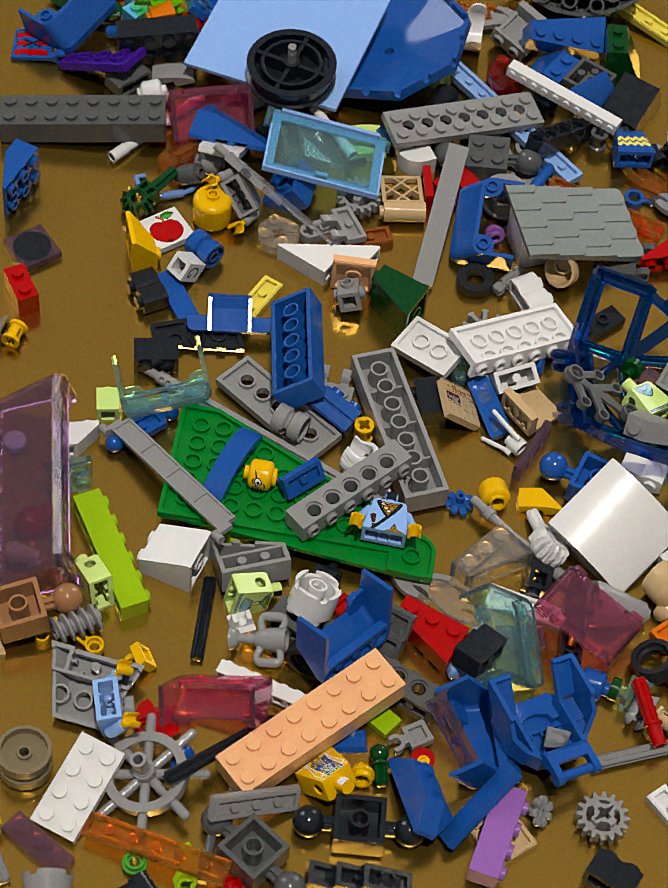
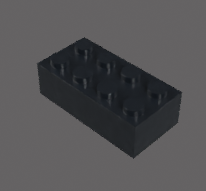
[116,14,199,65]

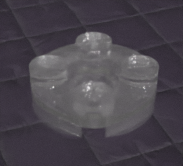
[257,214,299,254]

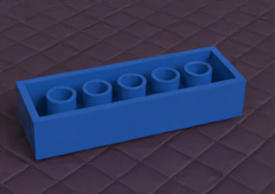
[271,287,325,408]

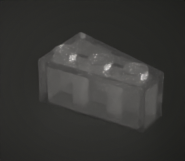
[449,523,534,592]

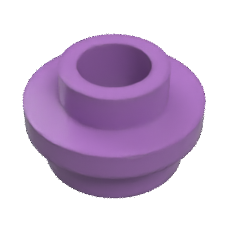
[484,225,505,245]

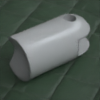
[625,695,660,731]

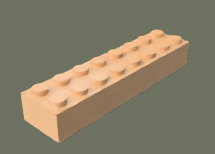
[215,648,406,792]

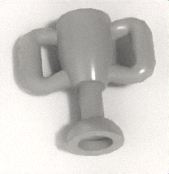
[227,612,289,668]

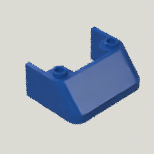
[18,0,117,54]
[449,178,525,272]
[296,568,394,683]
[435,674,522,789]

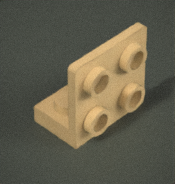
[501,385,562,436]

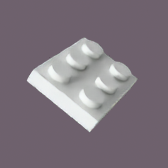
[391,316,464,379]

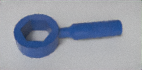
[624,189,666,209]

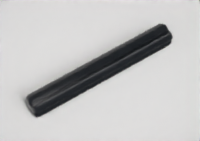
[190,576,216,661]

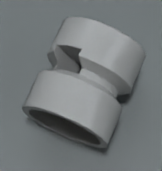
[269,403,312,443]

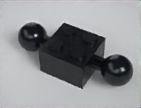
[292,793,425,857]

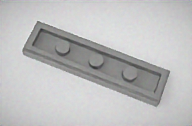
[207,784,301,822]

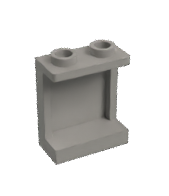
[490,0,546,62]

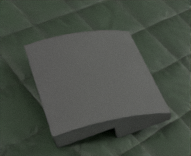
[378,603,418,660]

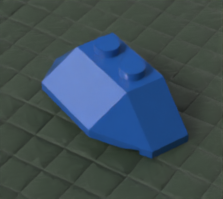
[388,758,454,840]

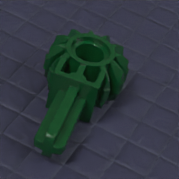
[120,166,179,221]

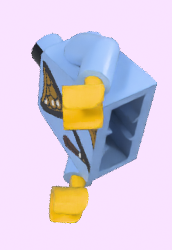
[348,492,422,548]
[92,659,141,738]

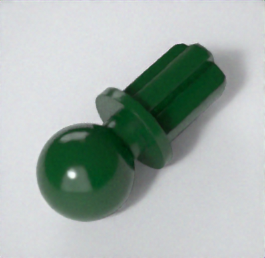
[369,744,390,788]

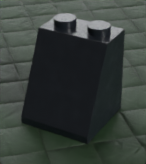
[603,71,661,131]

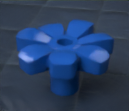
[444,490,474,517]

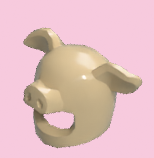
[641,561,668,622]

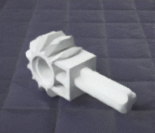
[526,508,570,567]

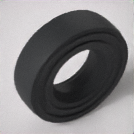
[456,263,495,298]

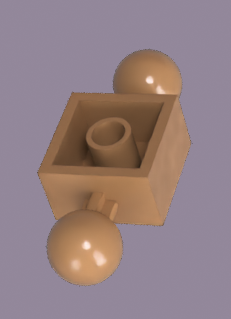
[0,576,83,644]

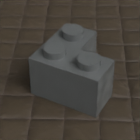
[561,57,617,90]

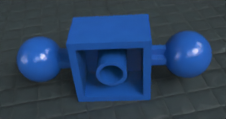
[539,451,628,501]

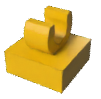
[125,642,157,673]

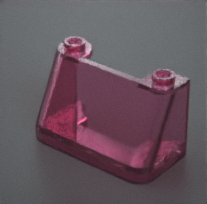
[165,83,255,145]
[534,565,644,671]

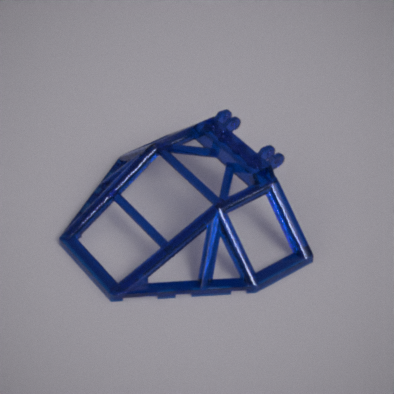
[550,265,668,465]

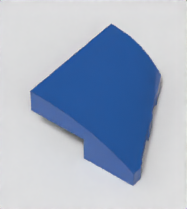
[570,70,615,107]

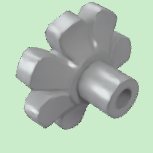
[526,795,553,828]

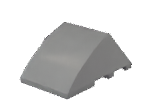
[52,640,146,731]

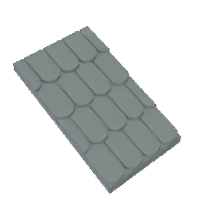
[505,184,644,268]

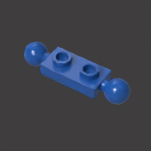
[105,403,179,453]

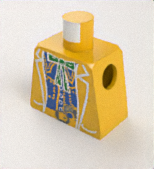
[295,747,356,801]

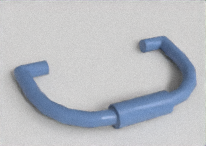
[133,173,199,200]

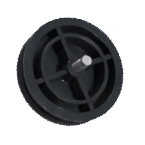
[246,29,337,110]

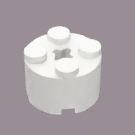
[286,570,341,626]

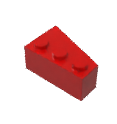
[400,595,470,678]

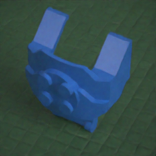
[487,653,602,787]

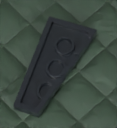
[149,318,245,353]

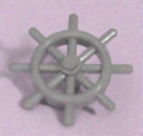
[95,712,211,837]

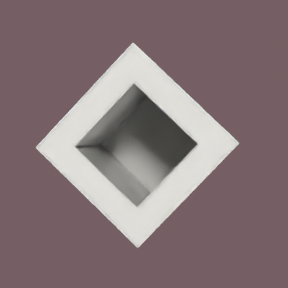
[167,251,206,282]

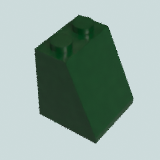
[600,24,640,87]
[369,264,429,337]

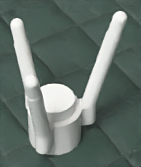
[481,409,528,456]

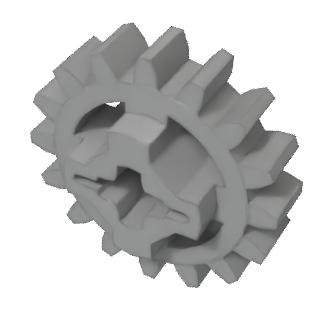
[336,178,381,219]
[574,791,630,846]

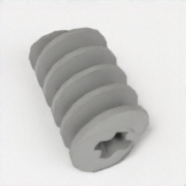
[49,603,103,644]

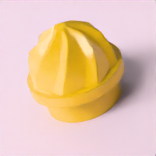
[352,762,374,788]

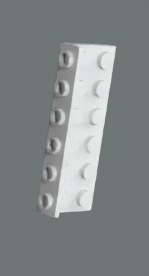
[448,303,581,378]

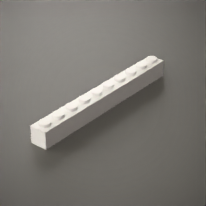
[506,59,622,135]
[216,659,357,737]

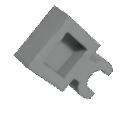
[387,719,434,755]

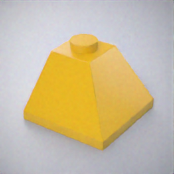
[125,211,161,272]

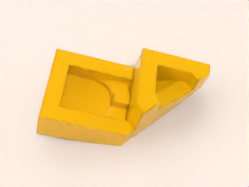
[518,488,562,515]

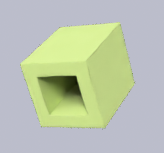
[96,386,119,423]

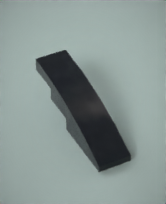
[305,860,412,888]

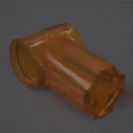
[157,141,200,171]

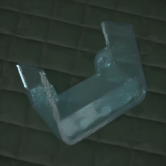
[111,335,212,419]
[459,582,544,692]

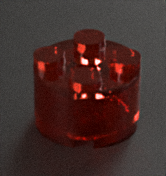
[485,55,526,96]

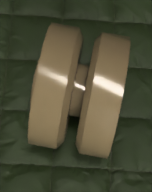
[0,725,53,790]

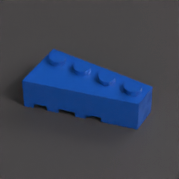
[522,17,606,62]

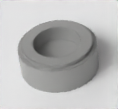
[124,695,137,720]

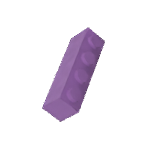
[466,787,530,888]

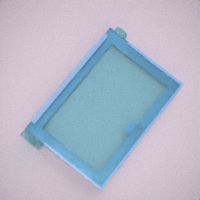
[261,105,391,200]

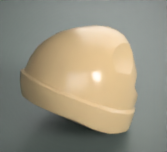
[544,259,579,288]

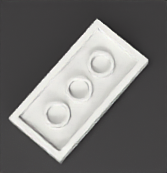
[30,732,126,845]

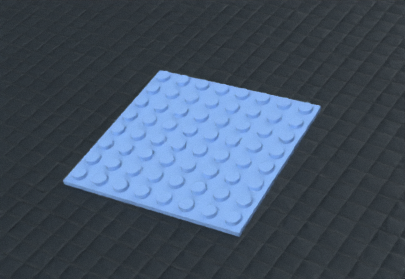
[184,0,390,112]

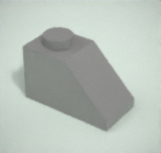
[623,409,668,446]

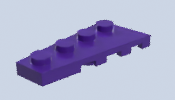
[58,47,147,74]

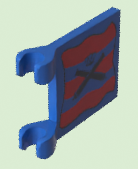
[11,29,65,64]

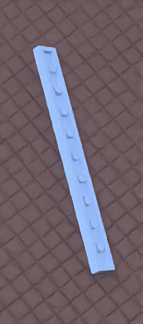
[451,61,583,187]

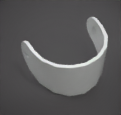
[463,3,487,53]

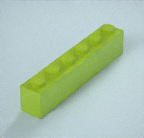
[73,488,151,621]

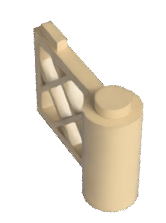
[378,176,426,223]

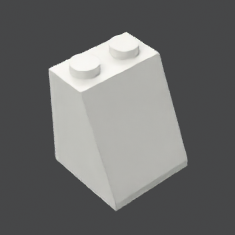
[136,524,211,593]

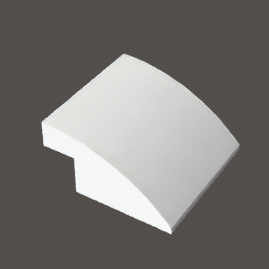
[548,458,668,592]

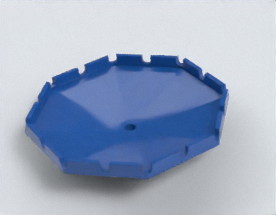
[343,0,472,101]

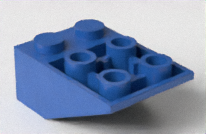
[2,138,41,217]

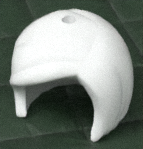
[338,435,379,472]

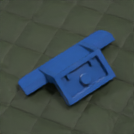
[186,293,271,335]

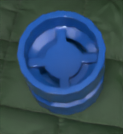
[184,228,225,268]

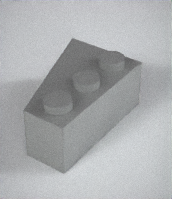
[210,539,291,592]

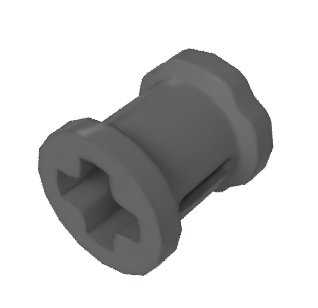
[588,126,609,153]

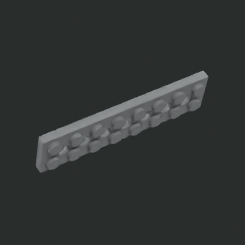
[381,91,545,149]

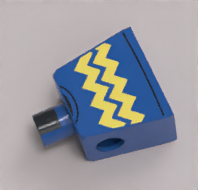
[611,127,656,168]

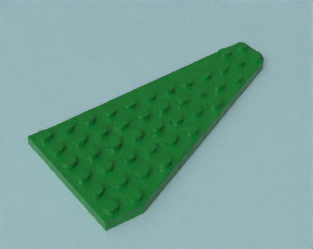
[157,402,436,584]

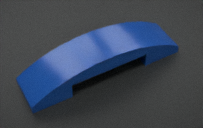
[203,427,263,502]

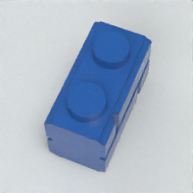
[310,385,363,437]

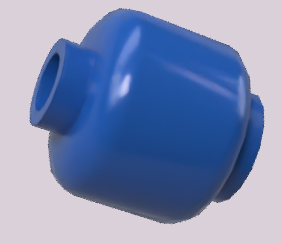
[583,667,611,702]

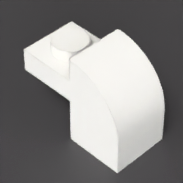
[395,144,437,176]

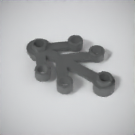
[563,364,638,424]

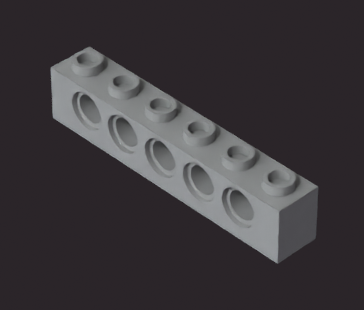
[285,439,412,541]

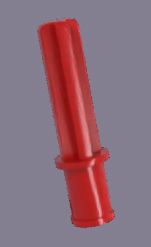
[632,677,668,749]

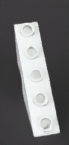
[277,243,381,286]

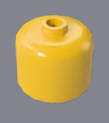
[192,185,232,232]

